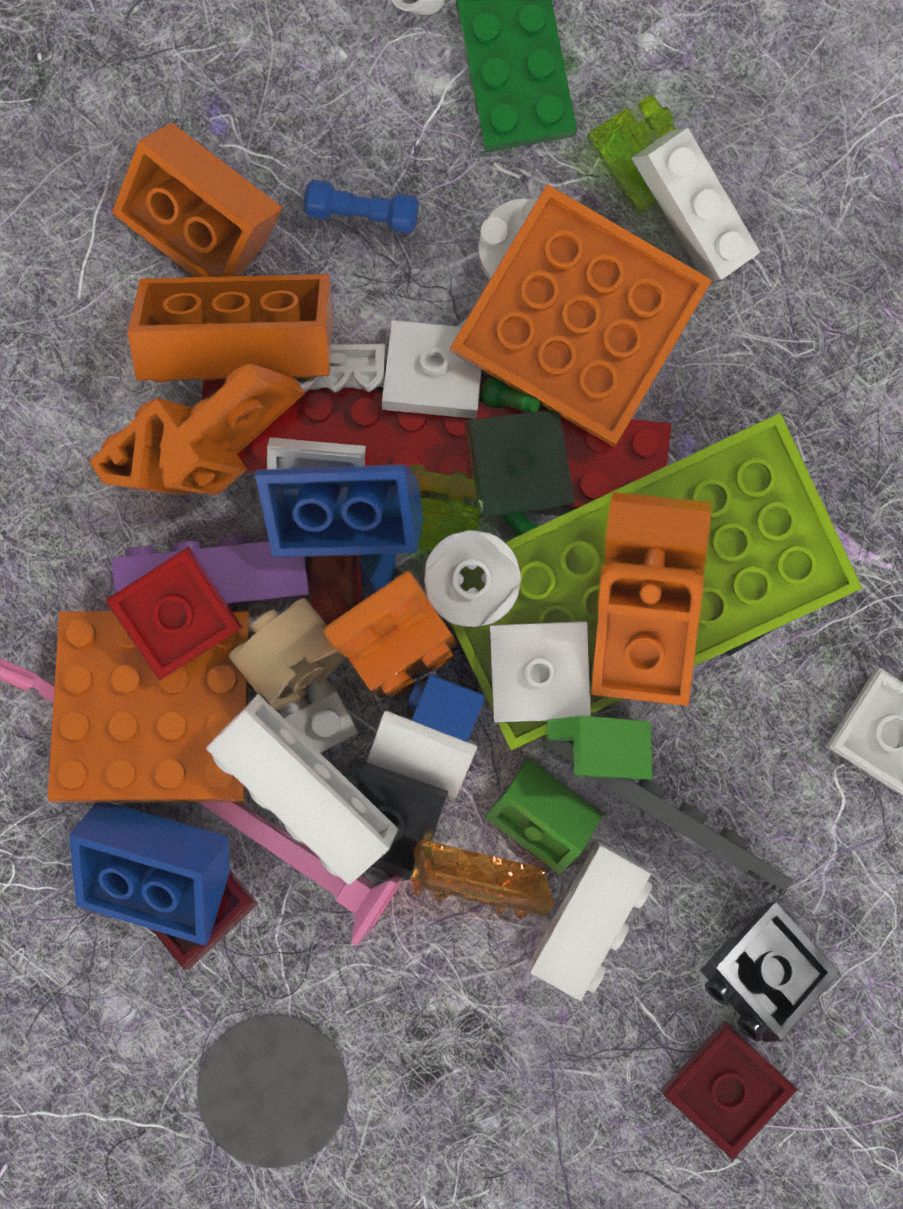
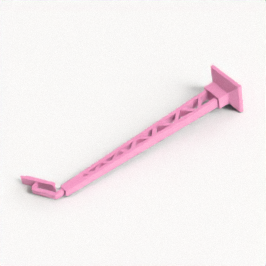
[0,658,403,947]

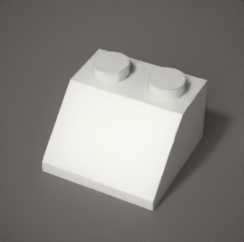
[367,708,478,798]

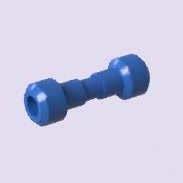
[303,179,419,234]

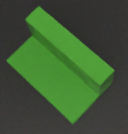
[547,715,653,780]
[485,758,603,874]

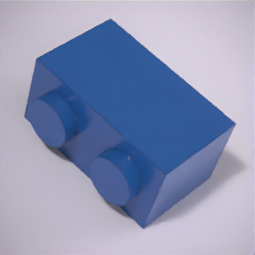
[407,674,485,742]

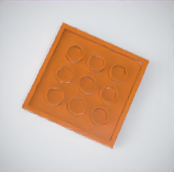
[450,184,712,447]
[47,611,251,803]

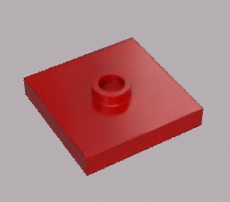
[105,546,242,681]

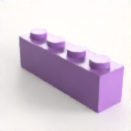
[112,533,313,606]

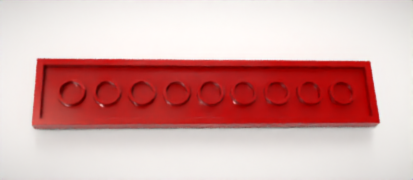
[201,378,671,509]

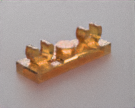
[410,839,554,919]

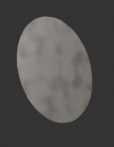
[197,1015,349,1168]

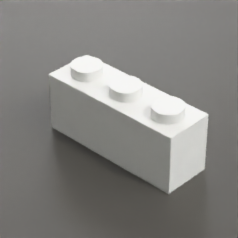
[631,127,761,280]
[528,840,652,1001]

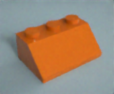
[112,122,283,277]

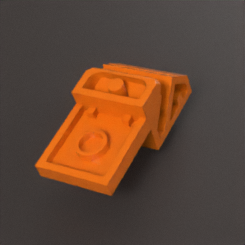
[89,363,305,496]
[591,492,712,706]
[323,570,458,699]

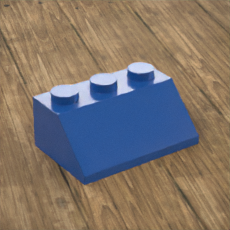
[255,465,423,557]
[69,803,230,946]

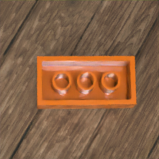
[127,274,333,382]

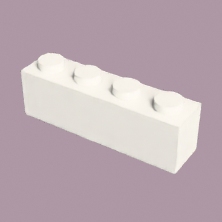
[206,694,398,885]

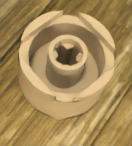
[229,598,345,710]

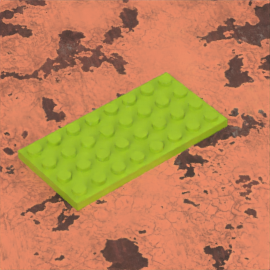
[451,412,863,751]

